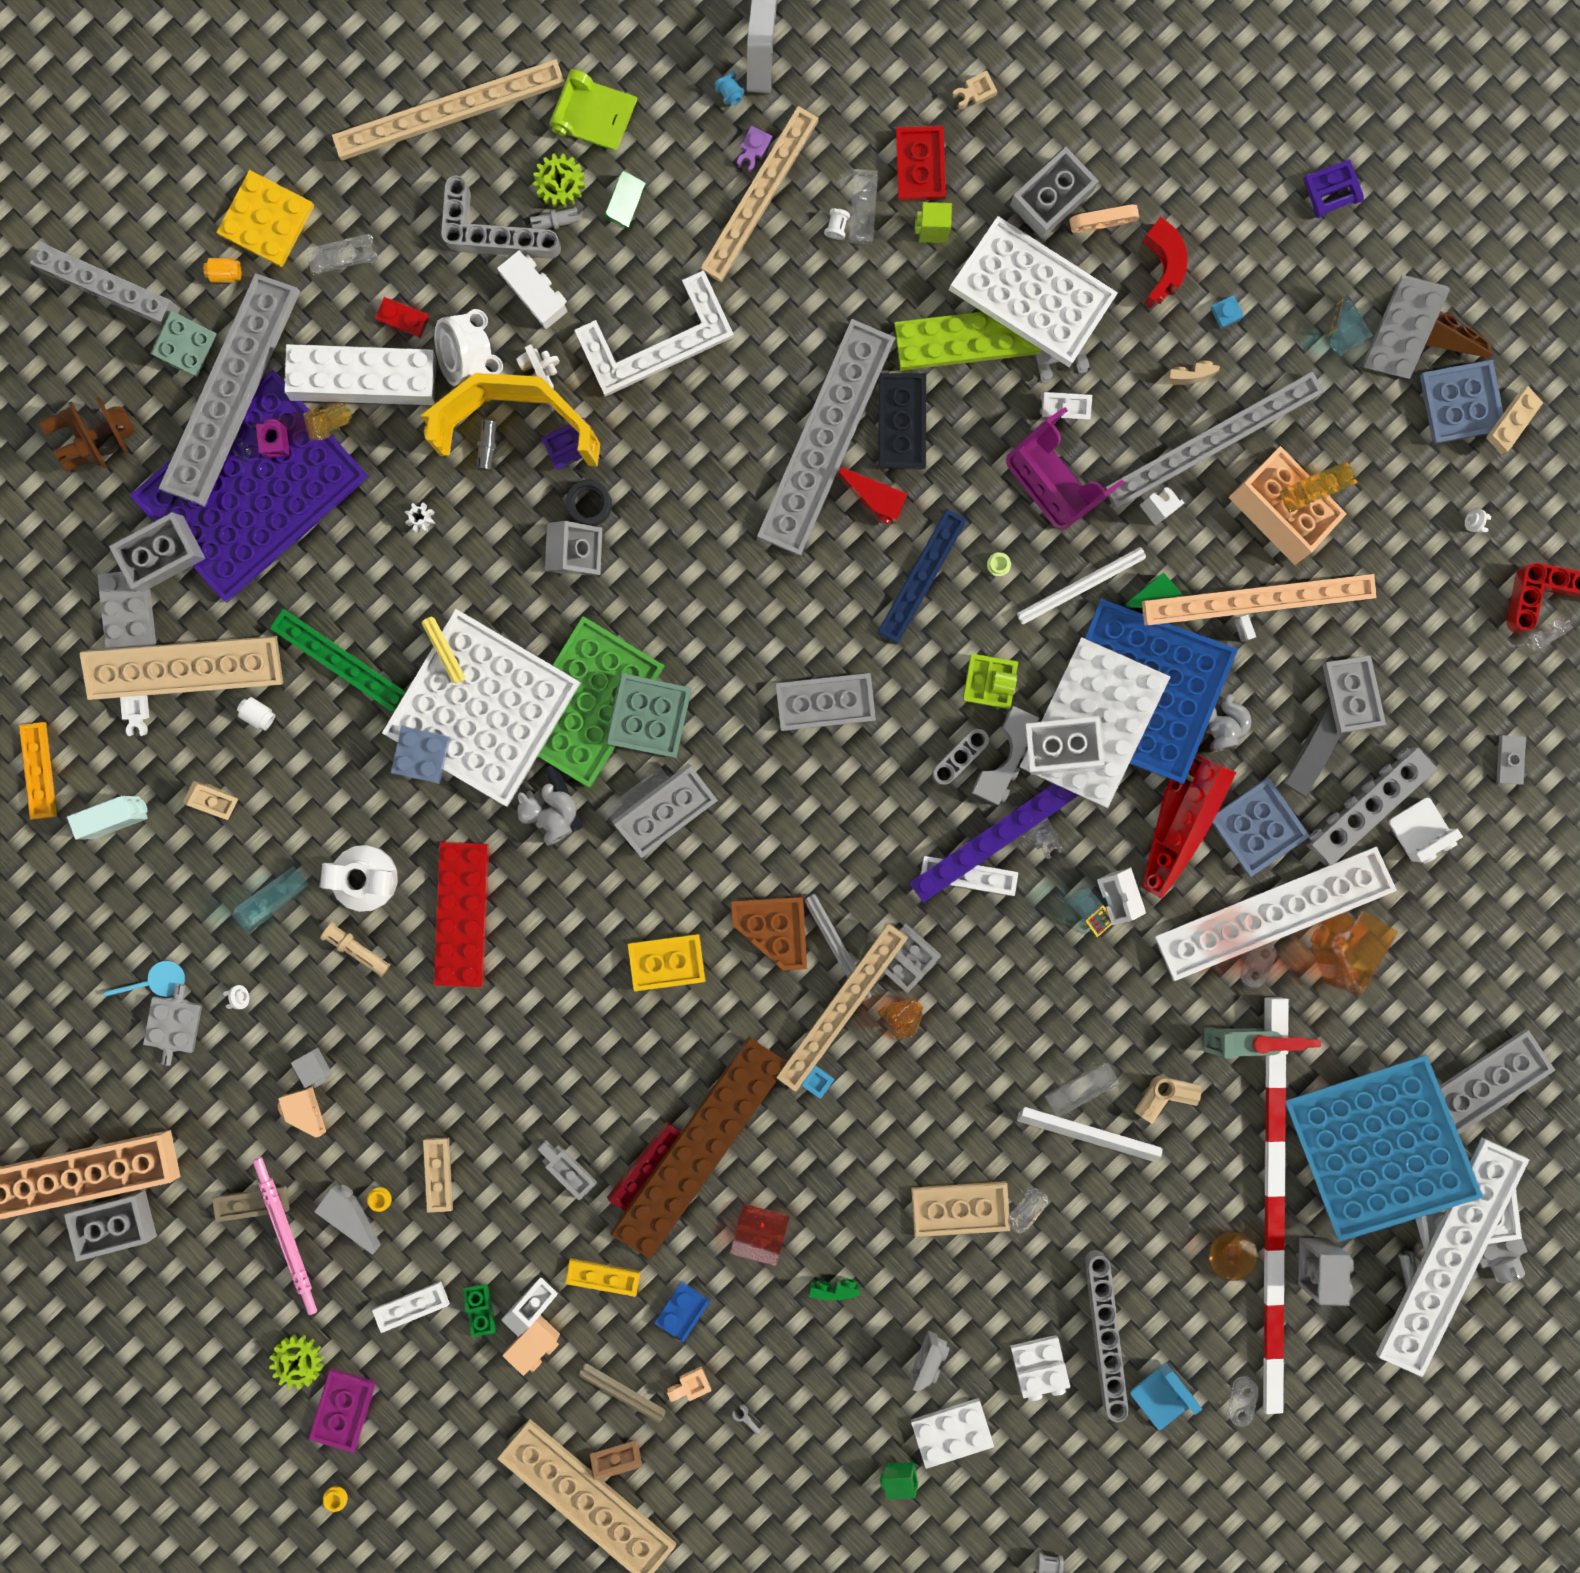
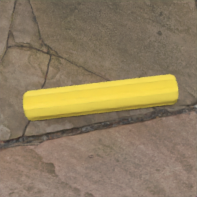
[422,617,465,684]

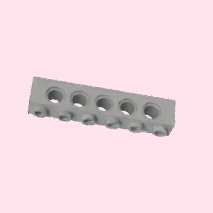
[30,242,180,326]
[1305,748,1437,866]

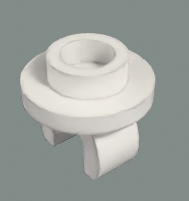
[1465,508,1491,532]
[223,985,249,1010]

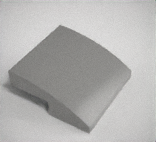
[884,923,941,993]

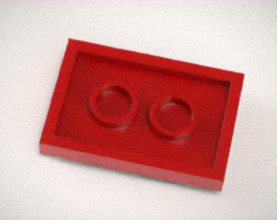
[896,126,946,201]

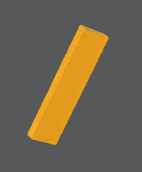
[19,722,57,820]

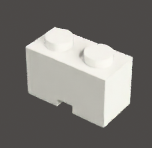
[1097,868,1146,925]

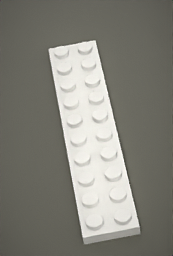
[1154,847,1397,981]
[1376,1138,1529,1377]

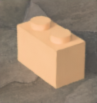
[503,1315,560,1376]

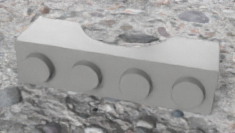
[971,706,1039,805]

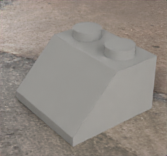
[545,521,602,575]

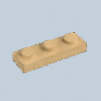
[1486,386,1543,454]
[423,1137,453,1213]

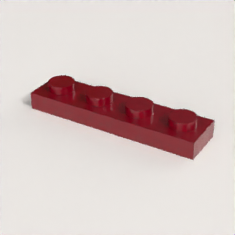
[607,1121,681,1211]

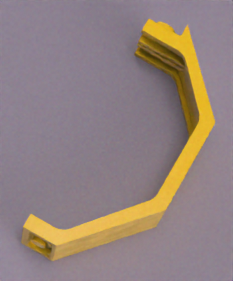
[420,373,600,467]

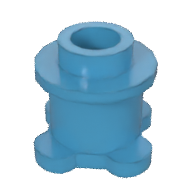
[715,72,745,106]

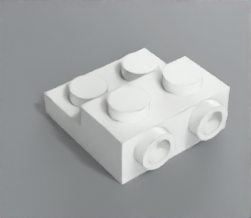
[1010,1335,1071,1401]

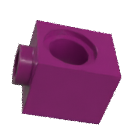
[256,419,290,458]

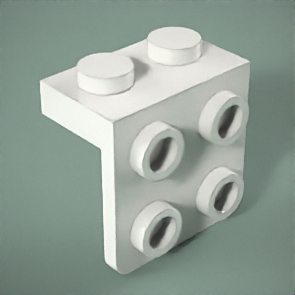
[1389,798,1463,864]

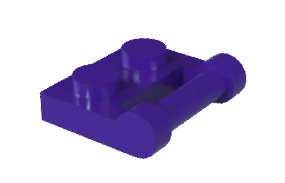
[1303,159,1364,218]

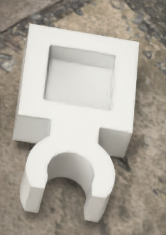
[120,695,149,736]

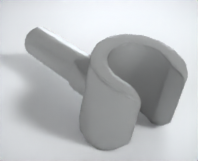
[732,1405,760,1435]

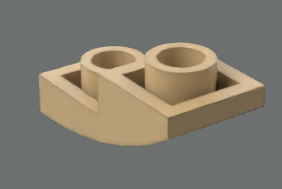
[1165,361,1220,385]

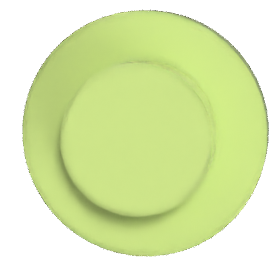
[987,552,1011,577]

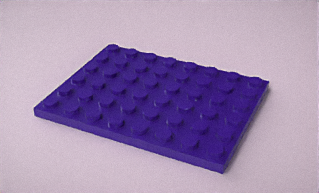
[130,369,369,603]

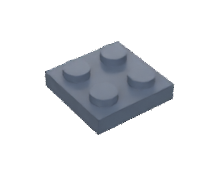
[391,726,451,784]

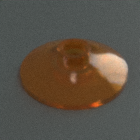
[1209,1232,1258,1281]

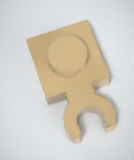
[952,71,998,109]

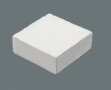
[1234,615,1256,642]

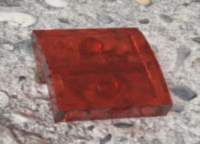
[730,1204,790,1266]

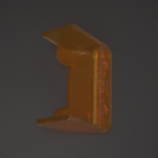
[1310,911,1398,996]

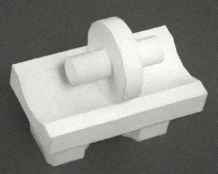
[516,345,560,388]

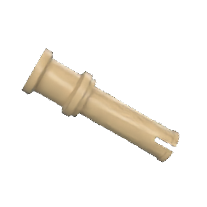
[320,921,390,977]

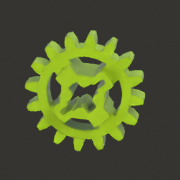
[533,154,585,208]
[269,1334,324,1390]

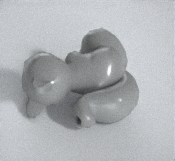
[1206,694,1252,753]
[517,784,577,846]

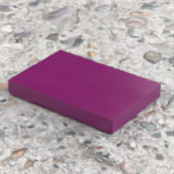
[308,1368,377,1453]

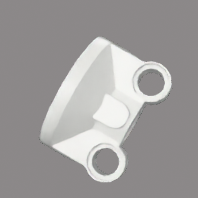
[434,309,503,386]
[320,845,398,912]

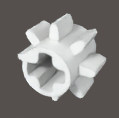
[404,503,435,533]

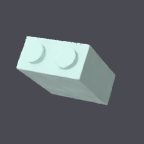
[67,796,148,840]

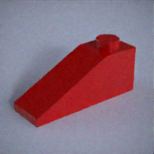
[838,467,908,525]

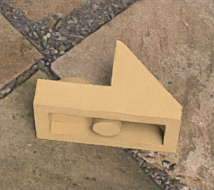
[183,781,238,820]

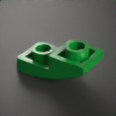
[809,1278,861,1300]
[463,1284,497,1337]

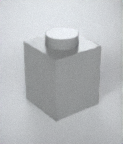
[291,1048,332,1088]

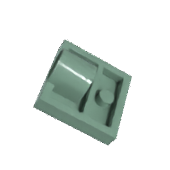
[150,310,217,377]

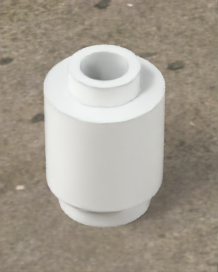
[237,697,275,730]

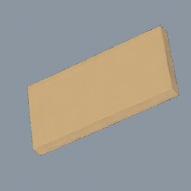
[911,1181,1010,1237]

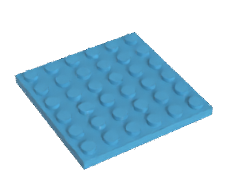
[1286,1055,1484,1242]

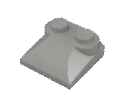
[909,1331,949,1392]

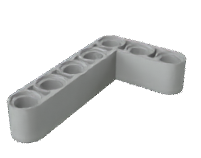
[747,0,777,94]
[441,175,561,259]

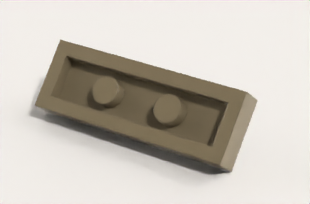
[212,1186,290,1222]

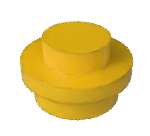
[367,1187,392,1212]
[323,1486,348,1512]

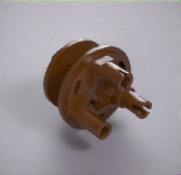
[39,397,135,472]

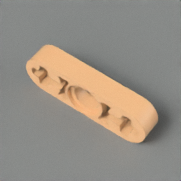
[1069,205,1139,233]

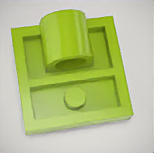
[963,654,1018,709]

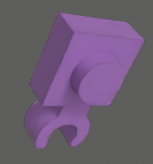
[737,126,773,173]

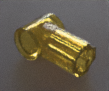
[303,402,352,440]

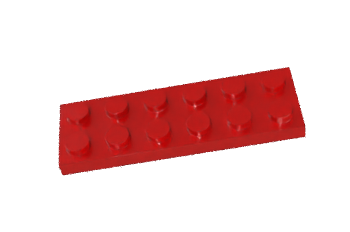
[434,842,489,987]

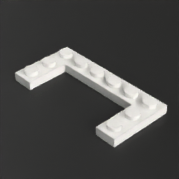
[575,270,734,397]

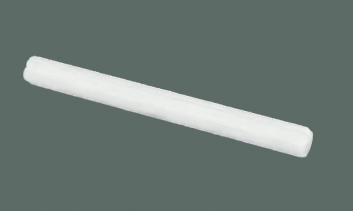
[1017,548,1146,624]

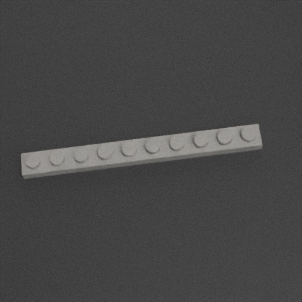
[1104,372,1324,510]

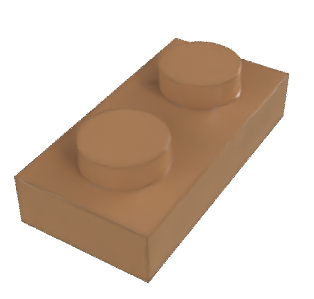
[590,1441,642,1481]

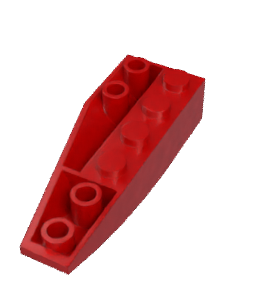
[1142,754,1237,898]

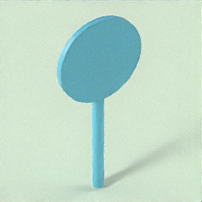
[104,961,185,997]

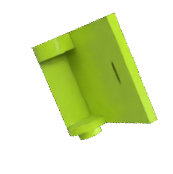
[549,69,637,151]

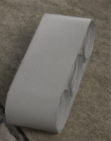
[932,729,989,785]

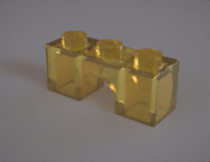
[1279,461,1357,513]

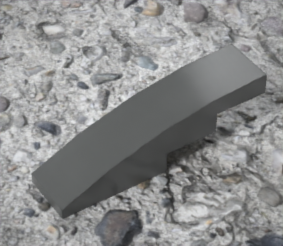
[1283,704,1342,797]

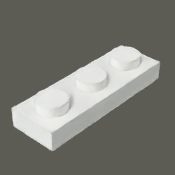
[372,1281,450,1333]

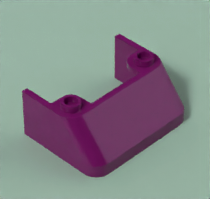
[1006,407,1125,530]

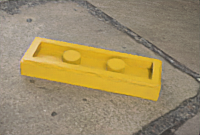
[565,1258,641,1297]

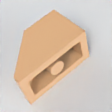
[278,1086,326,1137]

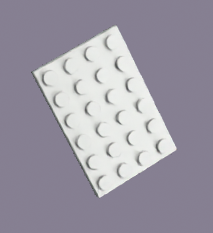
[949,216,1117,368]
[1020,638,1170,808]

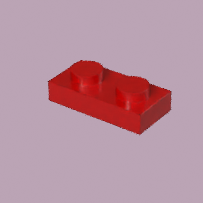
[375,297,430,339]

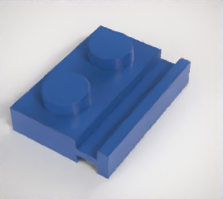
[655,1281,710,1342]

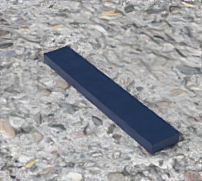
[877,508,967,645]

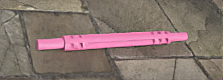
[252,1157,317,1315]

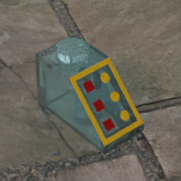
[1329,295,1373,356]
[1065,886,1112,937]

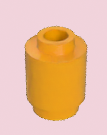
[204,258,241,283]

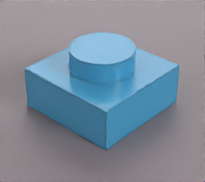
[1211,295,1244,329]
[801,1065,835,1099]

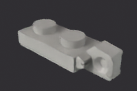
[538,1140,597,1201]

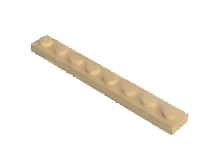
[701,106,819,283]
[776,923,908,1092]

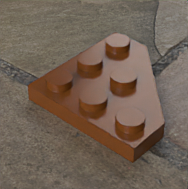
[731,897,807,971]

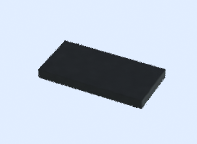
[878,373,926,469]

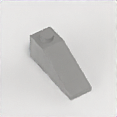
[314,1183,381,1255]

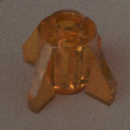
[878,998,923,1041]

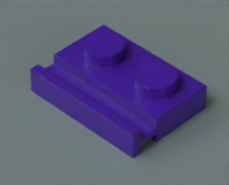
[541,417,587,470]

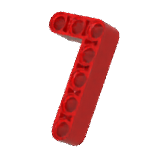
[1506,563,1580,633]

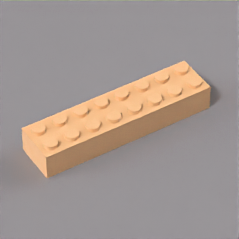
[0,1130,180,1219]

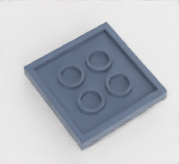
[1420,360,1503,445]
[1212,778,1310,877]

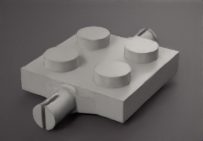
[143,983,202,1066]

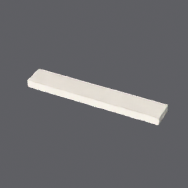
[1017,1107,1163,1162]

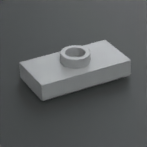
[1496,735,1526,785]

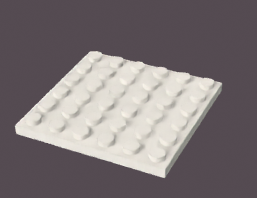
[382,609,581,806]

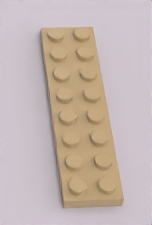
[80,636,283,700]
[498,1419,676,1573]

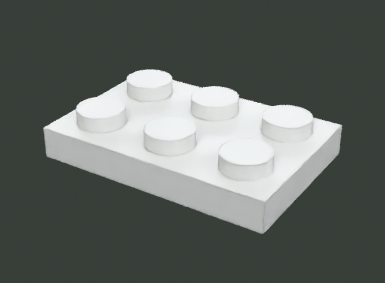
[911,1398,994,1469]

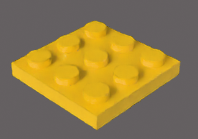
[216,170,315,268]

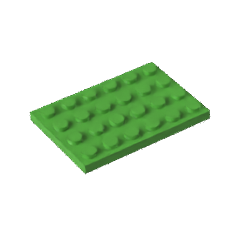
[538,616,665,788]

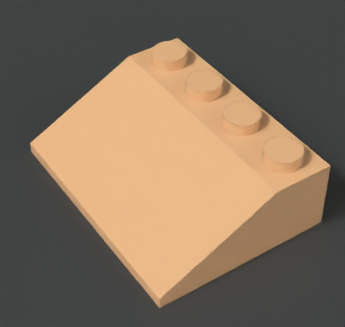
[1229,446,1346,565]

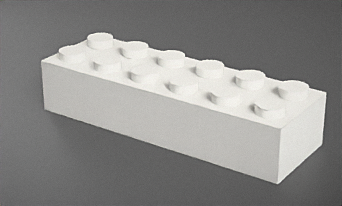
[285,345,436,405]

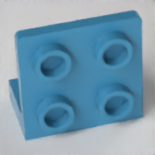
[1130,1362,1202,1430]

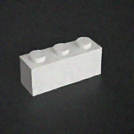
[497,250,568,329]

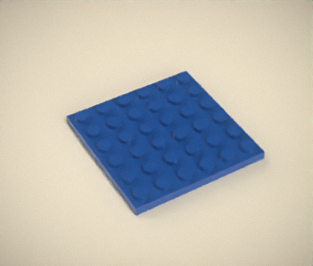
[1085,599,1238,784]

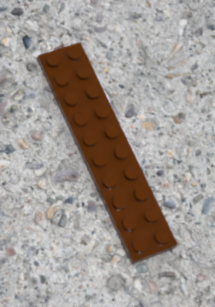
[611,1036,787,1260]

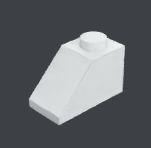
[502,1278,558,1337]

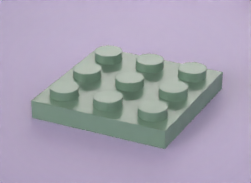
[606,673,692,758]

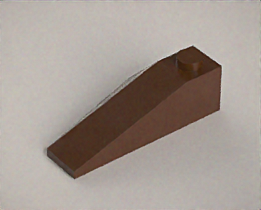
[1425,310,1493,358]

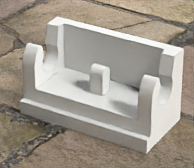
[1040,392,1092,419]
[1140,488,1184,526]

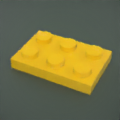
[628,934,706,991]

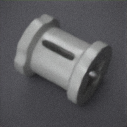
[1036,1552,1064,1573]

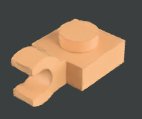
[667,1366,711,1402]

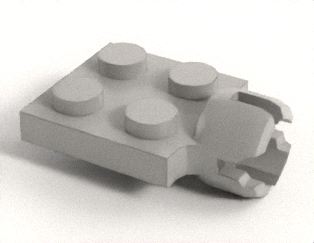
[1478,1239,1528,1284]

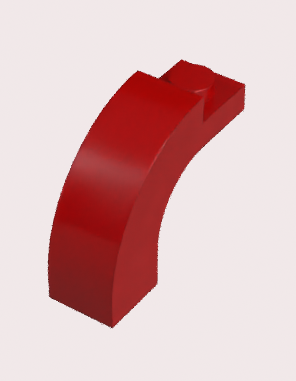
[1142,216,1188,309]

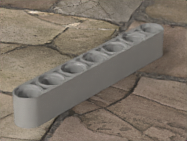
[1085,1250,1128,1422]

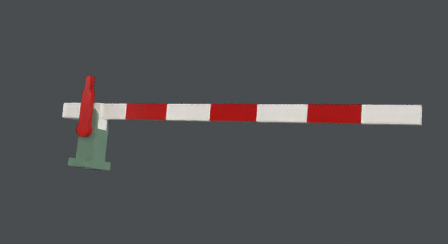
[1204,997,1321,1414]

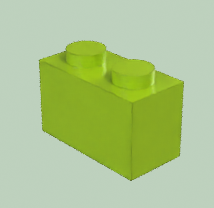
[915,202,952,243]

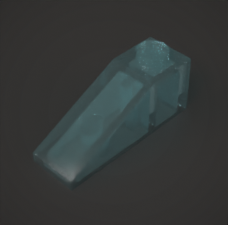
[232,866,309,934]

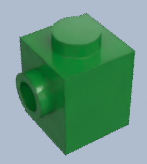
[880,1462,919,1499]

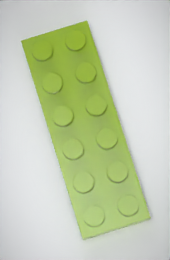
[894,312,1042,371]

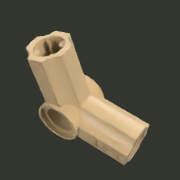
[1134,1076,1201,1124]

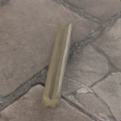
[579,1364,666,1423]

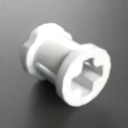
[824,208,850,240]

